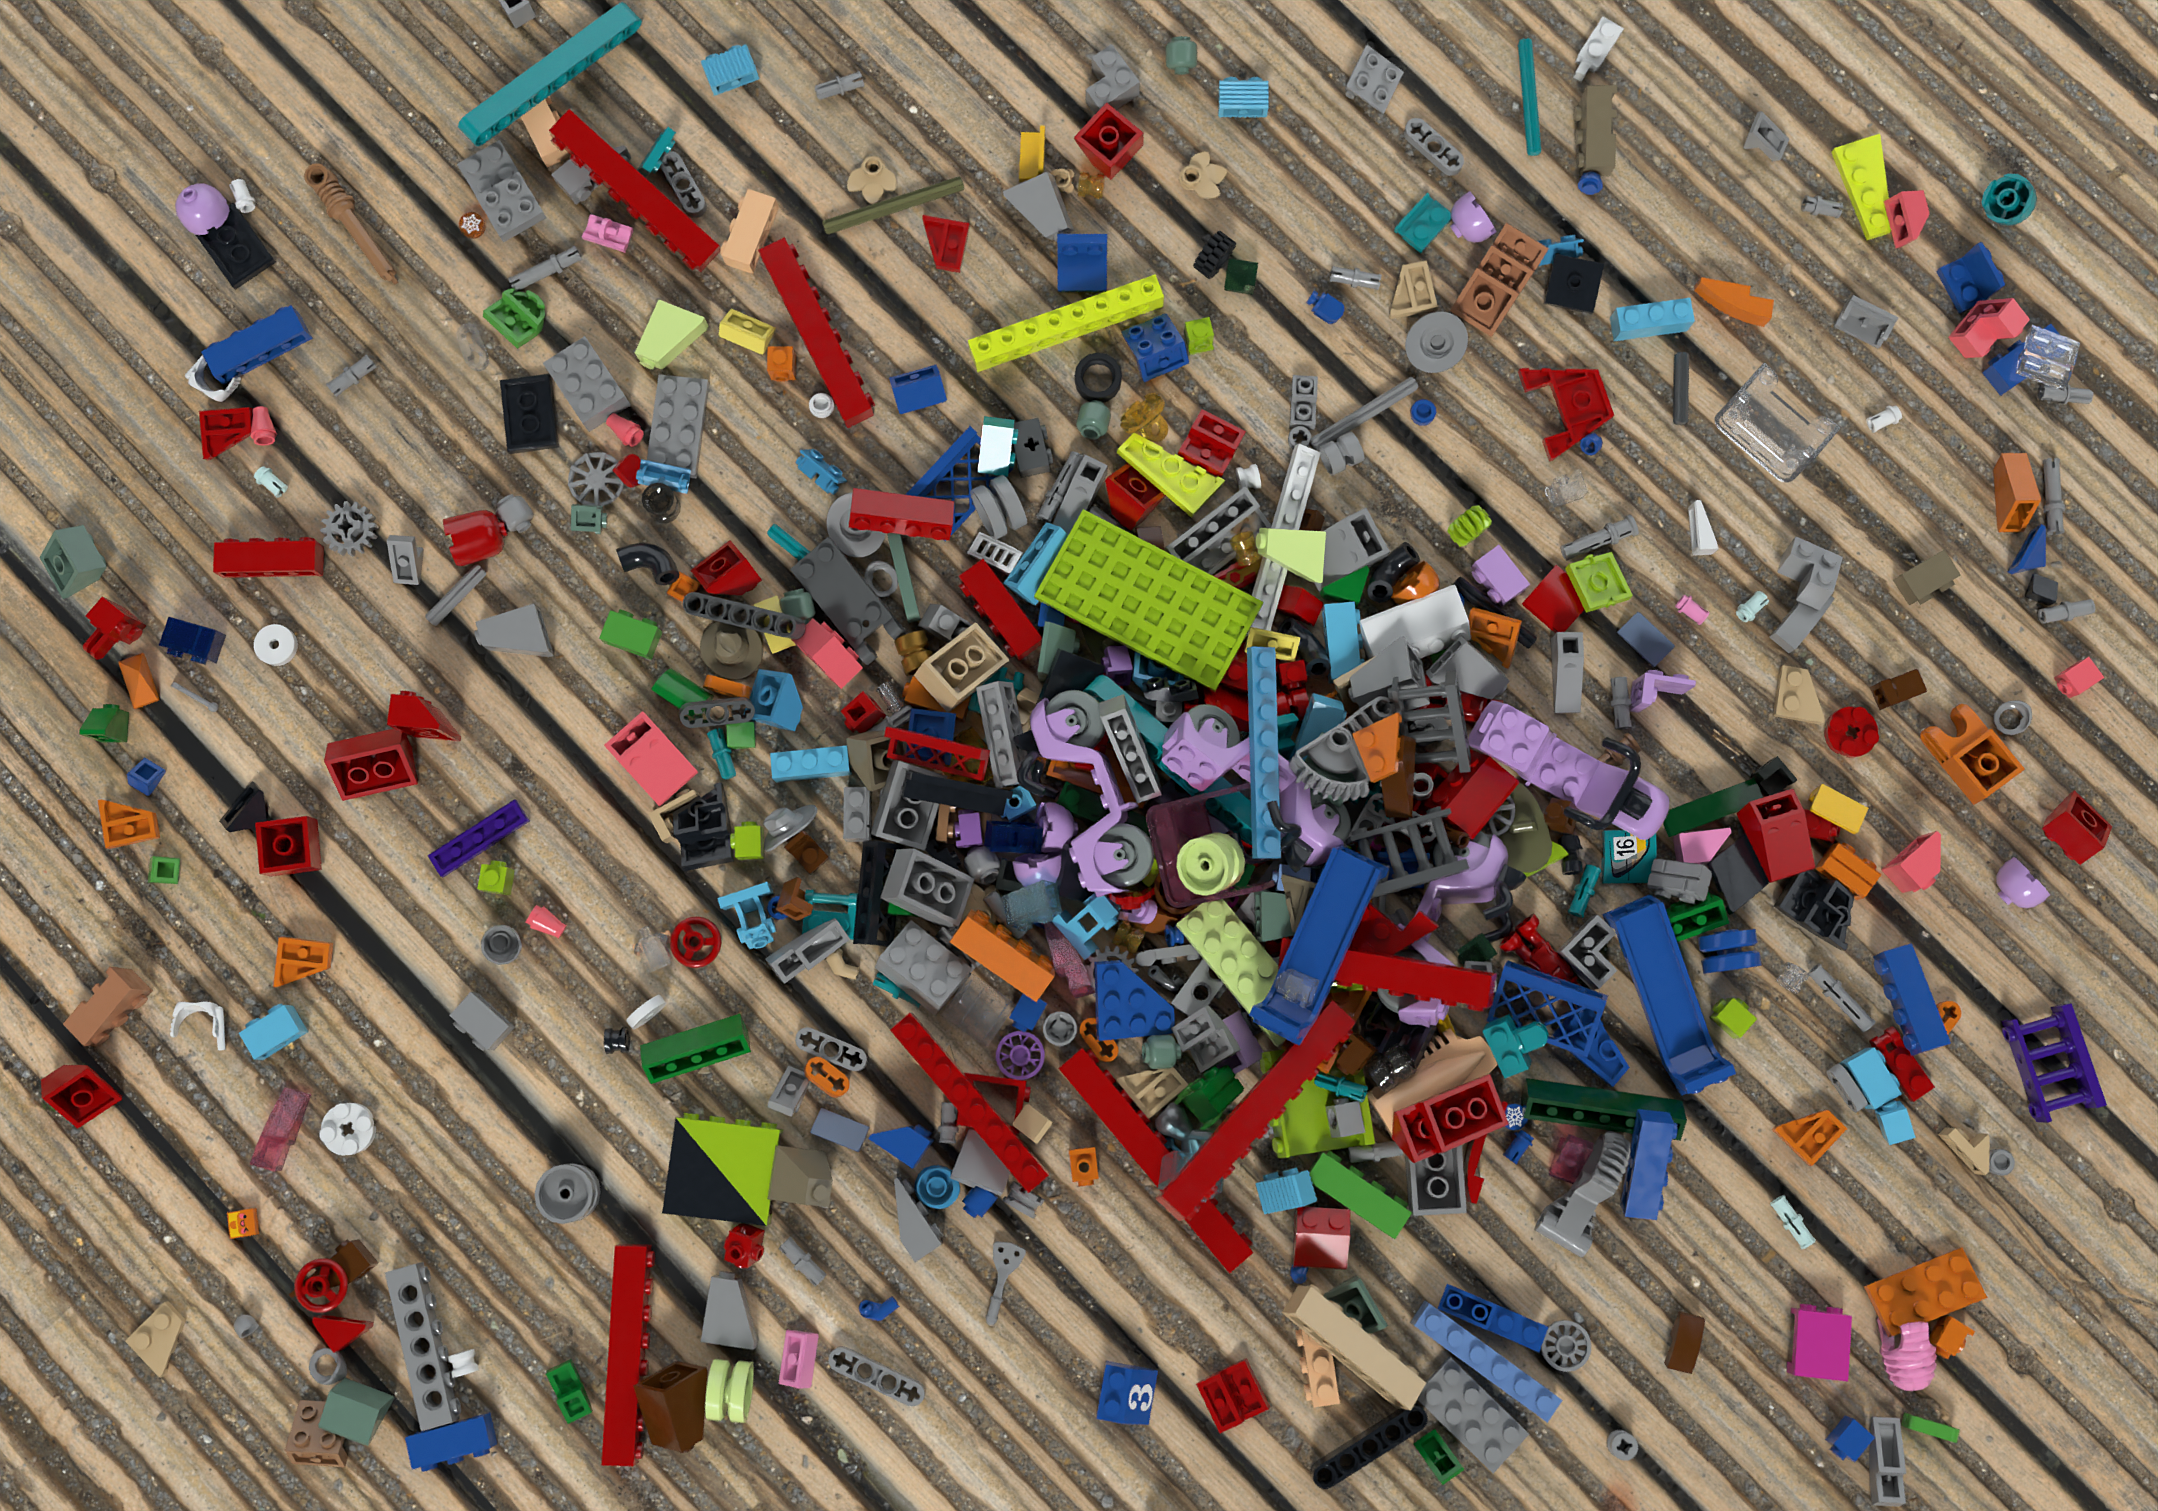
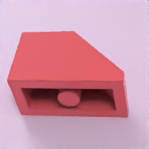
[1884,190,1930,248]

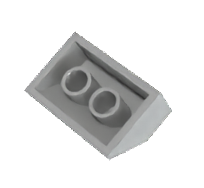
[870,760,948,851]

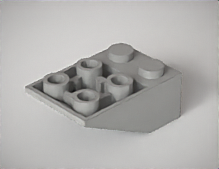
[1314,508,1390,592]

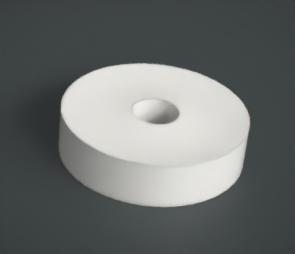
[254,624,298,666]
[626,995,666,1029]

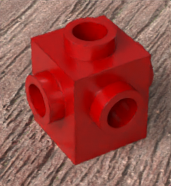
[724,1223,765,1268]

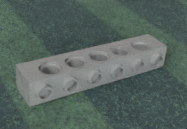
[385,1262,461,1431]

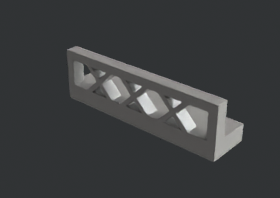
[976,681,1032,788]

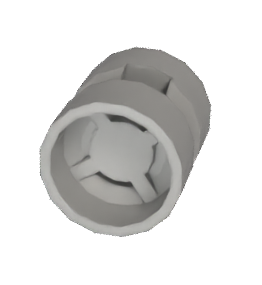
[1318,431,1365,476]
[1043,1012,1077,1046]

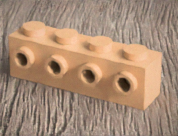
[1295,1327,1340,1407]

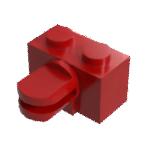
[83,596,147,660]

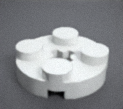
[320,1103,376,1155]

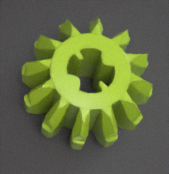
[1447,505,1492,547]

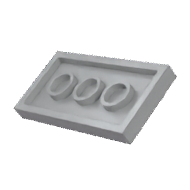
[647,375,709,478]
[1417,1356,1529,1473]

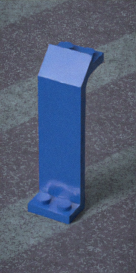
[1249,846,1390,1046]
[1602,895,1736,1096]

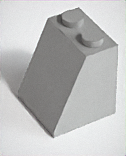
[1349,636,1430,714]

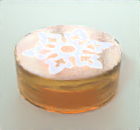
[459,212,486,239]

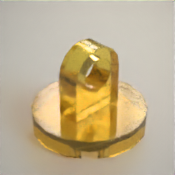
[1120,392,1168,442]

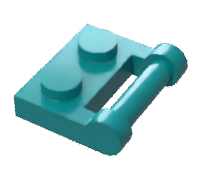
[802,889,858,940]

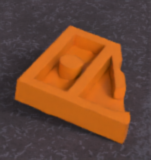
[1352,713,1402,783]
[273,936,333,987]

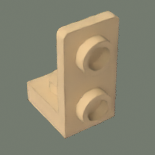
[648,789,699,843]

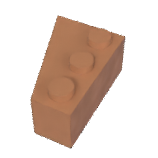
[63,967,153,1047]

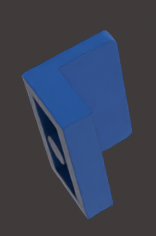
[889,364,947,414]

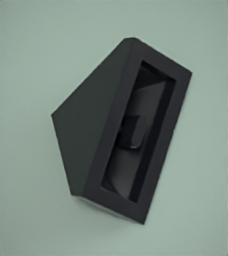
[219,781,267,832]

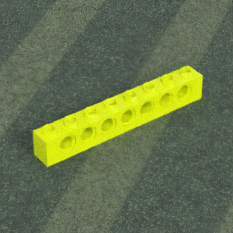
[968,274,1164,372]

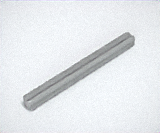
[1310,377,1419,451]

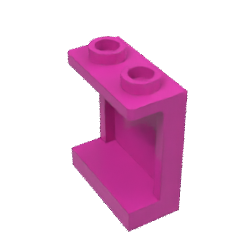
[1786,1304,1852,1382]

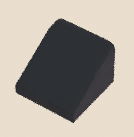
[2025,573,2058,606]

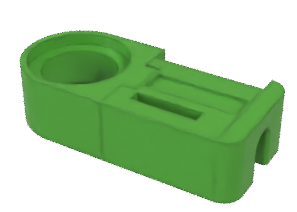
[1901,1412,1960,1443]

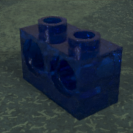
[984,820,1043,854]

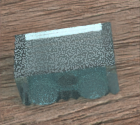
[1002,880,1063,931]

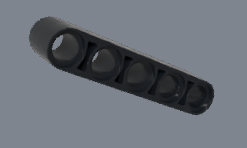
[1310,1403,1428,1489]

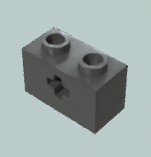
[1013,418,1053,478]

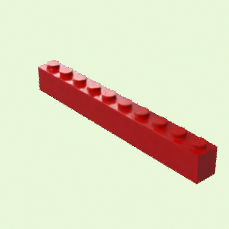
[1155,1000,1356,1221]
[1058,1048,1254,1274]

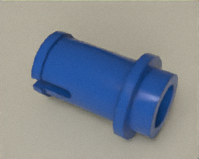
[1502,1129,1534,1165]

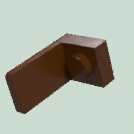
[1869,669,1927,710]
[784,830,829,875]

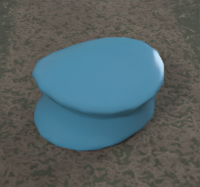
[915,1165,960,1209]

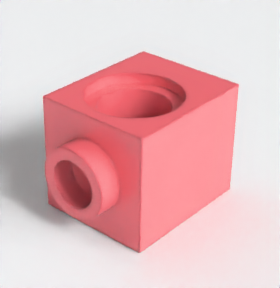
[2054,657,2104,698]

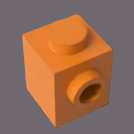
[767,346,796,382]

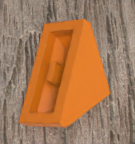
[119,653,160,709]

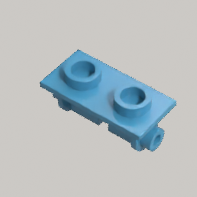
[1538,235,1584,266]
[795,449,847,495]
[636,459,691,494]

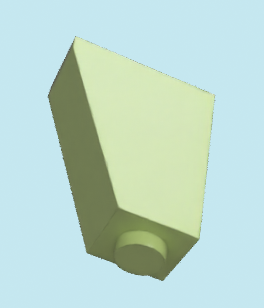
[635,300,708,370]
[1256,528,1326,583]

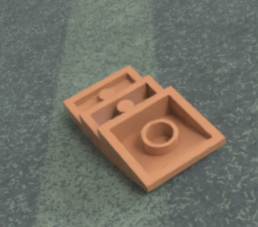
[1450,222,1549,337]

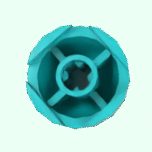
[1982,174,2037,226]

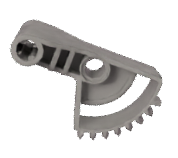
[1289,696,1395,802]
[1534,1131,1631,1258]

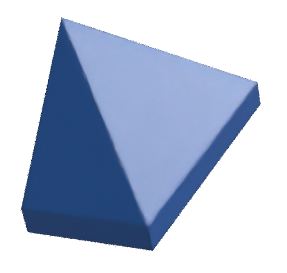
[2007,524,2046,574]

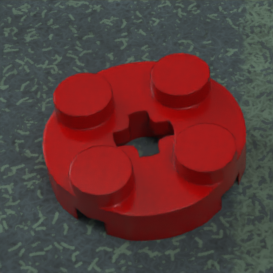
[1824,706,1879,758]

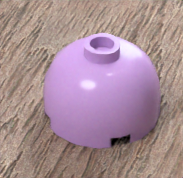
[175,184,230,235]
[1450,191,1497,243]
[1034,802,1078,853]
[1013,851,1062,894]
[1996,857,2050,909]

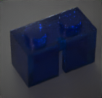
[159,617,226,665]

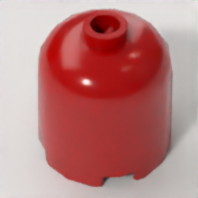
[443,510,508,566]

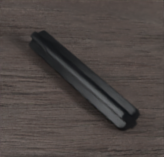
[1452,577,1537,649]

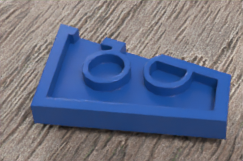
[1551,1005,1630,1087]

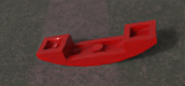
[1463,1101,1508,1204]

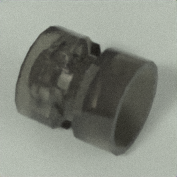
[641,483,681,524]
[1366,1043,1417,1093]

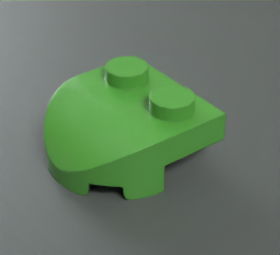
[483,288,545,349]

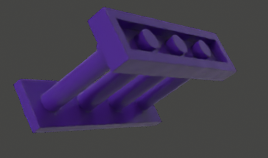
[2002,1003,2107,1123]

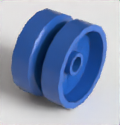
[1697,929,1762,974]

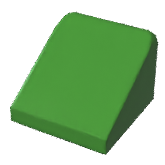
[726,722,756,749]
[148,856,180,884]

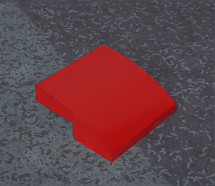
[1177,409,1246,478]
[1522,565,1585,634]
[1196,1358,1270,1433]

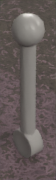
[171,681,219,712]

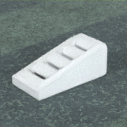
[1688,500,1719,555]
[967,532,1023,576]

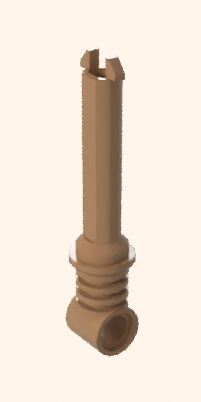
[304,163,399,285]

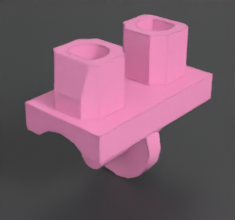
[582,214,634,252]

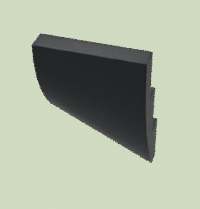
[673,782,734,871]
[1707,833,1770,915]
[1774,870,1854,951]
[1359,995,1437,1073]

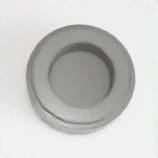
[1989,1149,2015,1176]

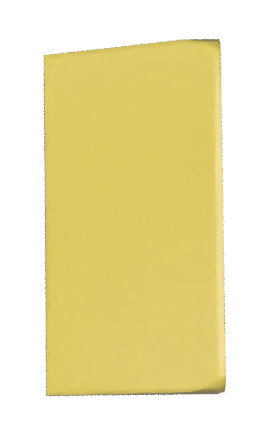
[719,309,776,355]
[1244,627,1300,662]

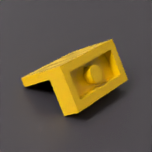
[1019,125,1046,183]
[1808,784,1869,834]

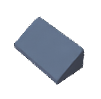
[1617,612,1675,667]
[810,1108,870,1152]

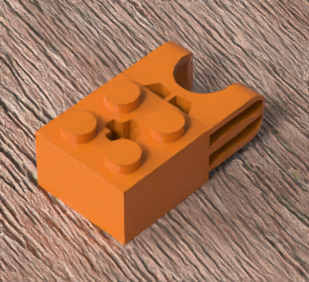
[1920,704,2025,805]

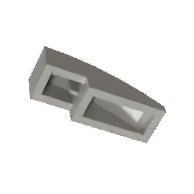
[1770,596,1835,653]
[765,918,850,984]
[1869,1417,1906,1507]

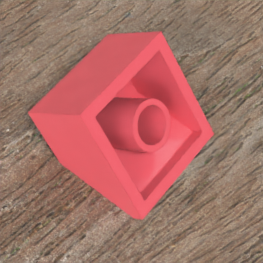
[1881,831,1941,893]

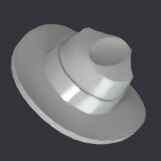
[1405,312,1468,373]
[827,492,886,557]
[763,805,817,852]

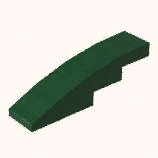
[1663,778,1763,837]

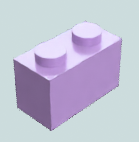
[1471,545,1530,607]

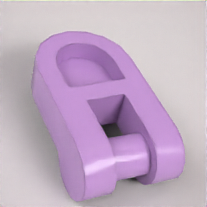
[1118,898,1157,924]

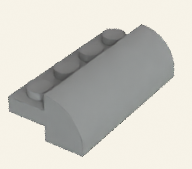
[1164,486,1272,575]

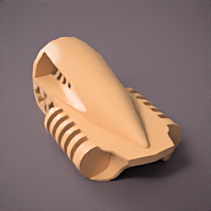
[1367,1028,1498,1137]

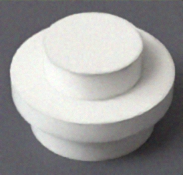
[809,393,834,418]

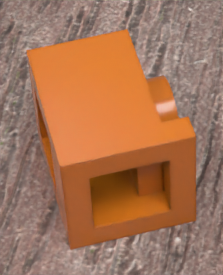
[1069,1147,1099,1186]
[1928,1315,1975,1360]

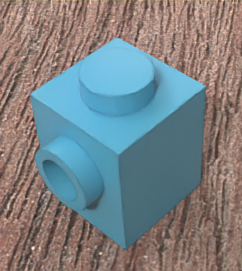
[1874,1100,1916,1145]

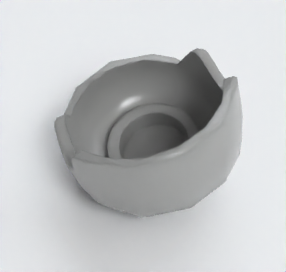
[481,925,522,965]

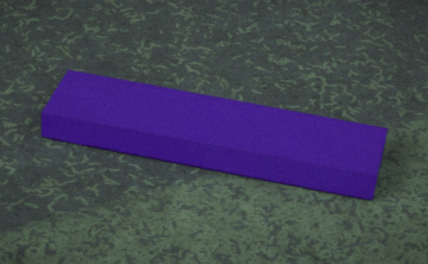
[427,799,530,878]

